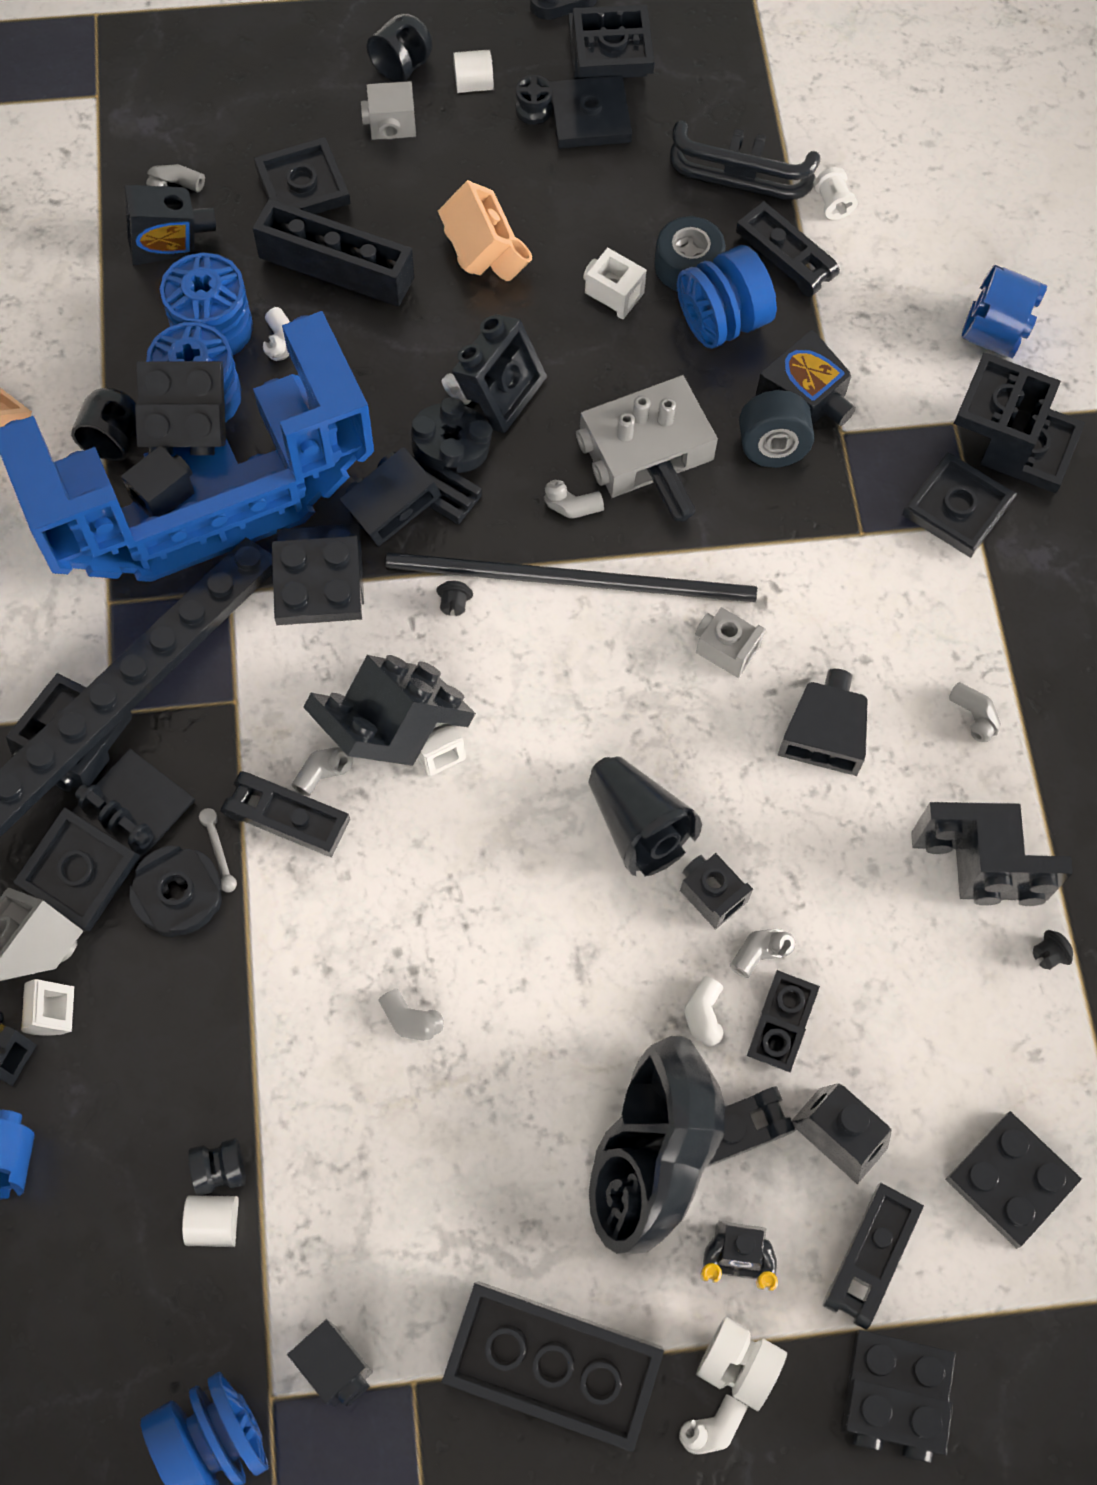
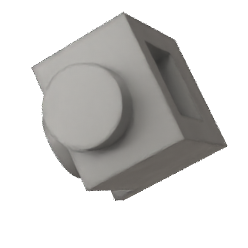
[695,607,765,678]

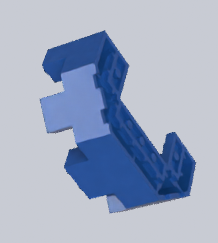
[0,311,374,582]

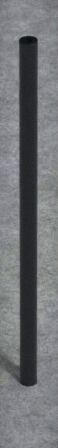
[386,552,757,603]

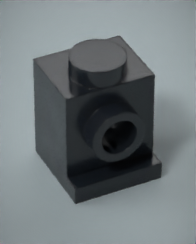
[680,853,753,930]

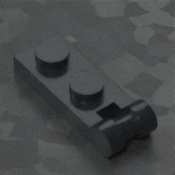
[736,201,840,297]
[220,771,350,858]
[706,1086,796,1168]
[822,1183,924,1330]

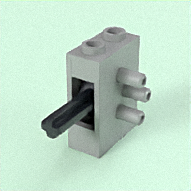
[576,375,718,522]

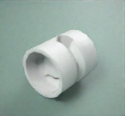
[696,1317,787,1411]

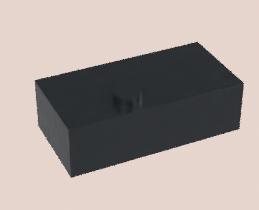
[441,1281,664,1452]

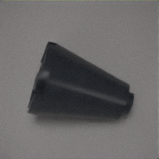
[588,756,703,877]

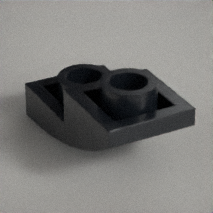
[747,970,820,1073]

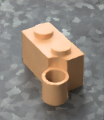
[438,180,532,281]

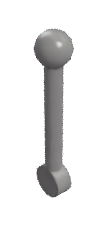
[199,808,237,892]

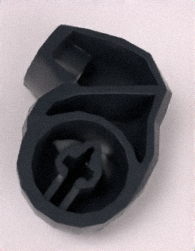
[589,1036,725,1255]

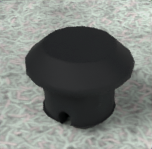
[436,580,473,616]
[1033,930,1073,970]

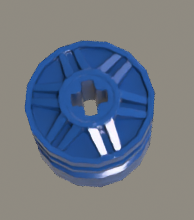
[677,245,777,349]
[160,253,254,355]
[146,322,241,422]
[141,1372,269,1485]

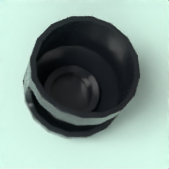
[366,14,433,82]
[71,388,137,461]

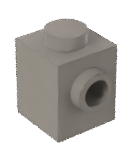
[361,81,416,140]

